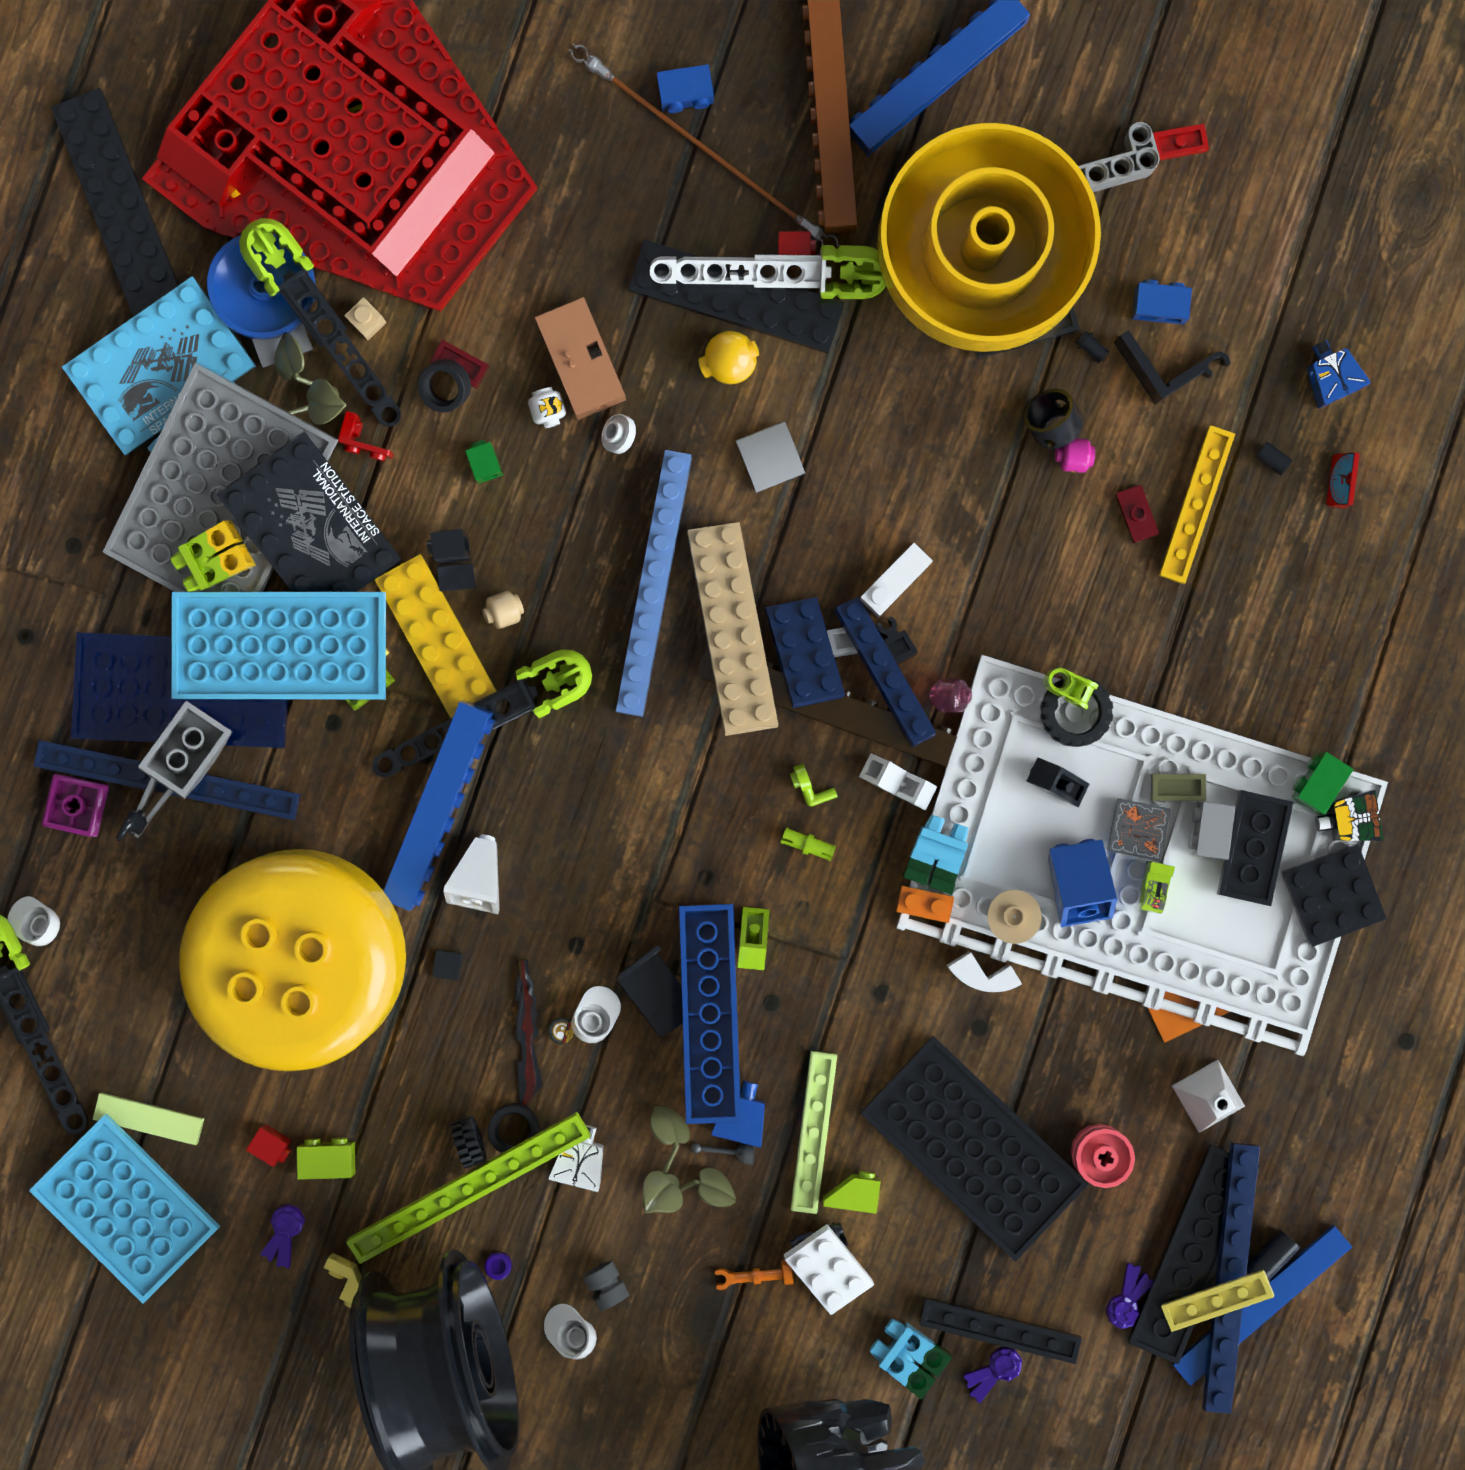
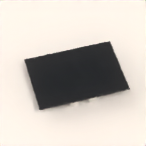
[437,564,476,591]

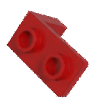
[338,411,394,462]

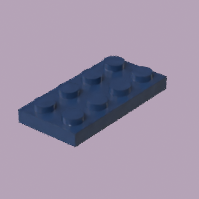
[765,597,845,708]

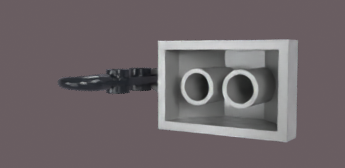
[116,701,232,841]

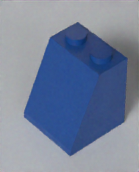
[1048,839,1117,927]

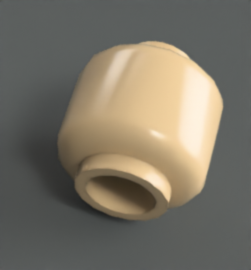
[482,591,524,629]

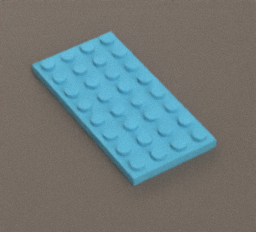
[172,592,386,700]

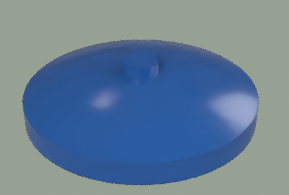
[207,233,316,340]

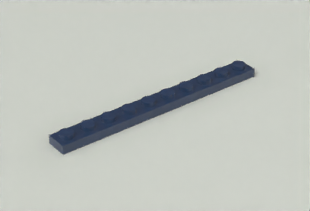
[33,740,301,820]
[1202,1142,1260,1413]

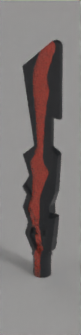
[515,959,543,1105]

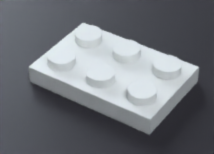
[784,1224,874,1315]

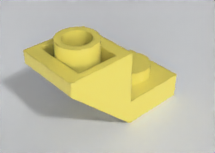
[324,1253,362,1308]

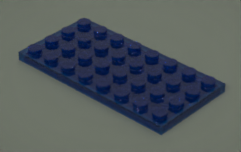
[71,632,288,748]

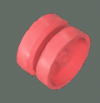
[1070,1124,1135,1188]

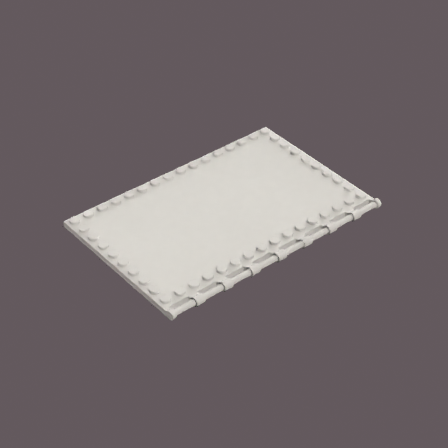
[896,655,1388,1056]

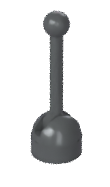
[691,1143,755,1165]

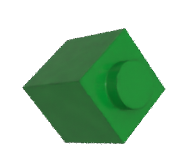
[465,440,503,484]

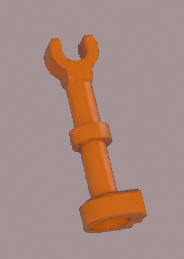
[715,1260,794,1290]

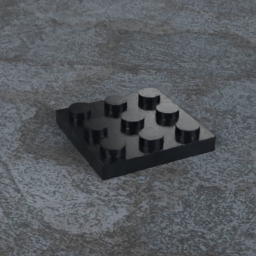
[1281,844,1387,947]

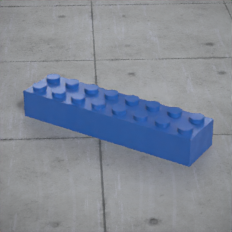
[679,904,741,1124]

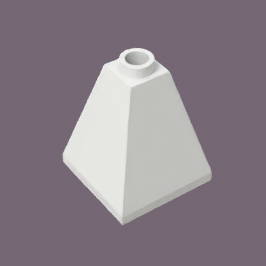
[443,835,499,914]
[1172,1060,1245,1133]

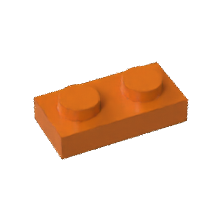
[896,885,954,923]

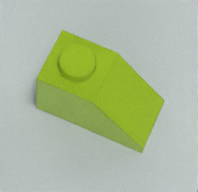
[738,907,769,970]
[822,1171,881,1214]

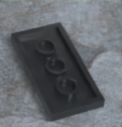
[1217,790,1294,906]

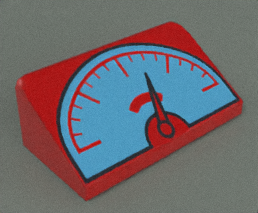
[1326,452,1360,509]

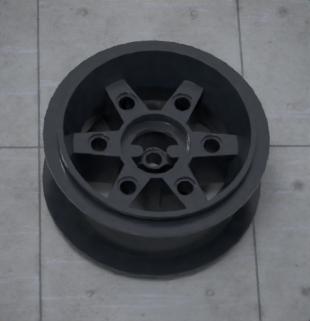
[349,1249,520,1470]

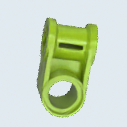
[1043,668,1099,710]

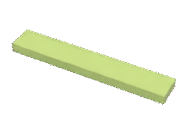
[790,1051,837,1214]

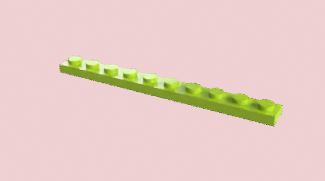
[346,1112,591,1264]

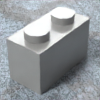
[1188,802,1236,860]

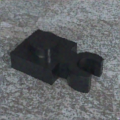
[876,616,918,665]

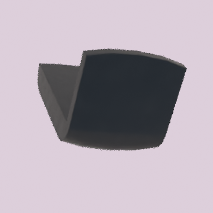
[615,945,683,1036]

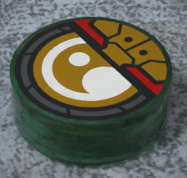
[549,1017,575,1045]

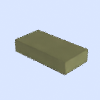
[1151,774,1206,801]

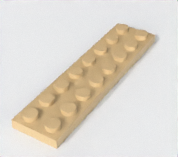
[687,522,778,736]

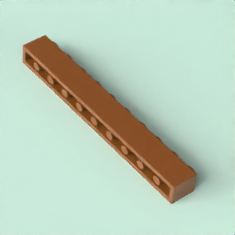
[802,0,857,235]

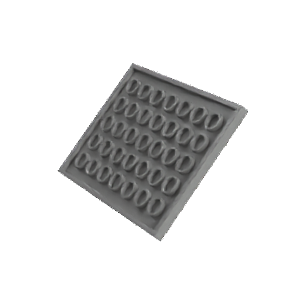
[103,363,338,592]

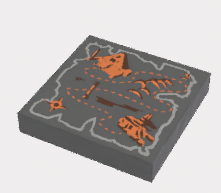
[1107,798,1171,861]

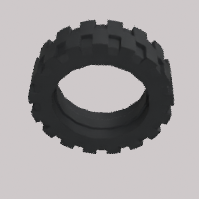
[1040,676,1113,747]

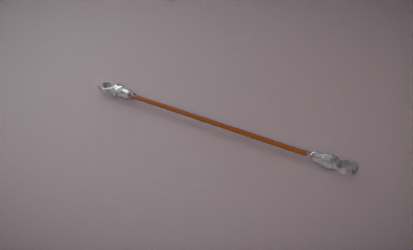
[569,43,841,247]

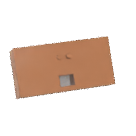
[535,297,626,420]

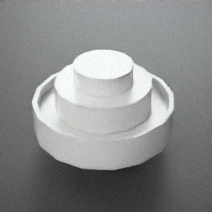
[602,414,636,454]

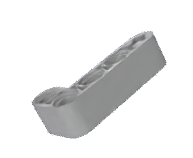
[1078,122,1160,192]

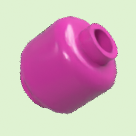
[1055,438,1095,473]

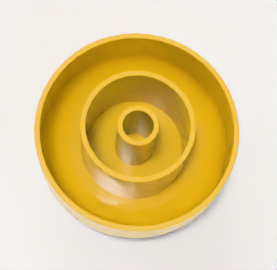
[877,123,1101,352]
[179,849,406,1071]

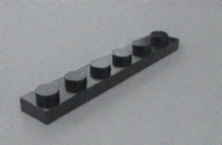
[919,1297,1082,1364]

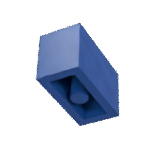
[657,64,714,113]
[1132,280,1192,325]

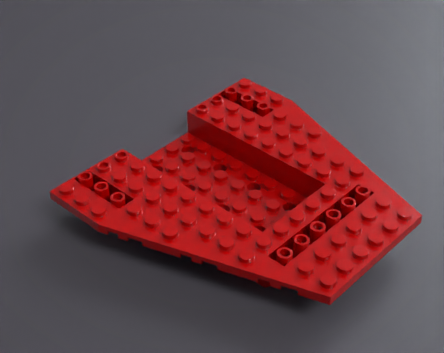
[142,0,538,312]

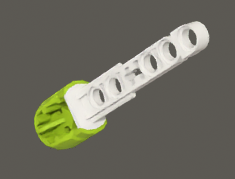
[650,245,886,299]

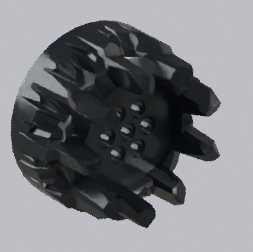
[757,1399,925,1470]

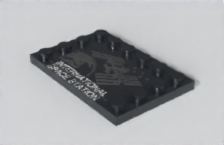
[217,430,401,592]

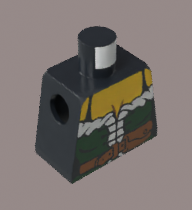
[1315,790,1384,841]

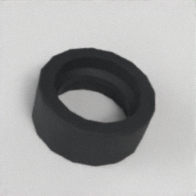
[417,359,471,413]
[487,1103,540,1153]

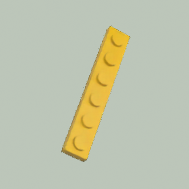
[1158,425,1235,584]

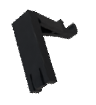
[1114,330,1230,405]

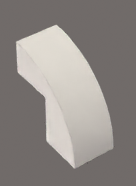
[859,753,937,811]
[946,951,1022,992]

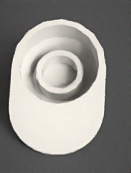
[8,896,60,946]
[571,986,621,1043]
[544,1304,597,1359]

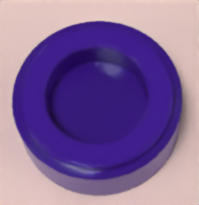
[485,1251,512,1280]

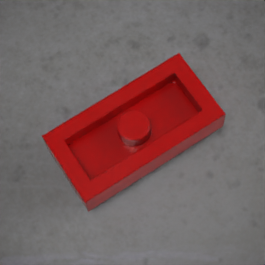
[1153,124,1209,161]

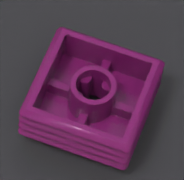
[41,774,109,837]

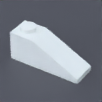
[860,543,933,618]

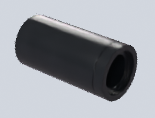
[1247,1229,1300,1281]

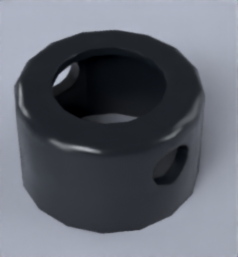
[1023,388,1084,449]

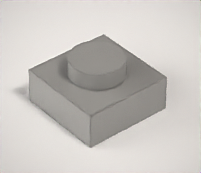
[827,627,858,658]

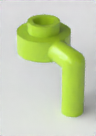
[790,763,837,807]

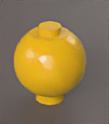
[699,331,759,384]

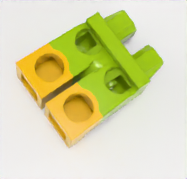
[170,520,256,592]

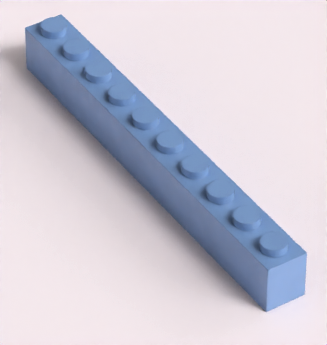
[616,450,692,717]

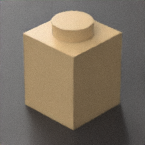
[344,297,387,341]

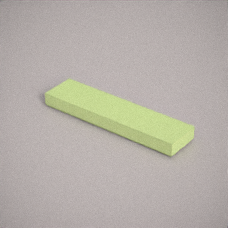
[93,1093,204,1145]

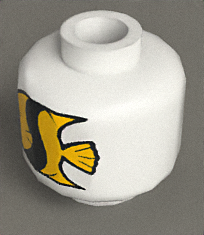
[528,387,566,428]

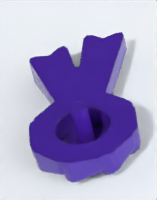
[261,1204,305,1269]
[1105,1263,1153,1329]
[964,1347,1022,1403]

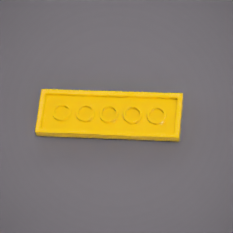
[374,554,497,718]

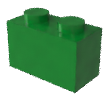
[1292,752,1354,815]

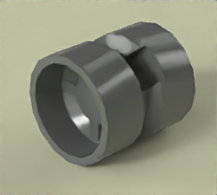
[582,1260,630,1311]

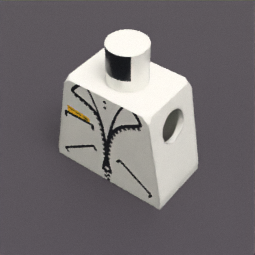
[549,1124,604,1192]

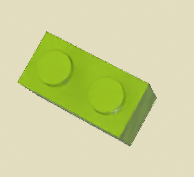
[297,1137,356,1180]

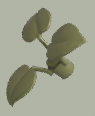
[274,332,346,424]
[643,1106,736,1213]

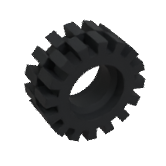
[451,1116,487,1169]

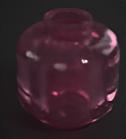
[930,678,972,713]

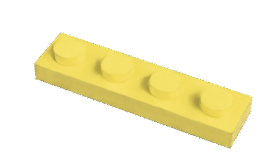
[1161,1269,1274,1332]

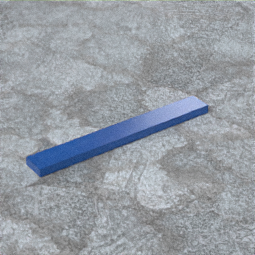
[1172,1225,1352,1386]

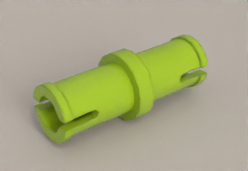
[781,827,836,862]

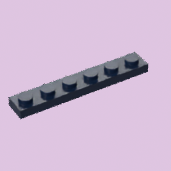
[834,597,937,748]

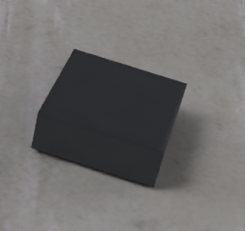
[432,950,463,981]

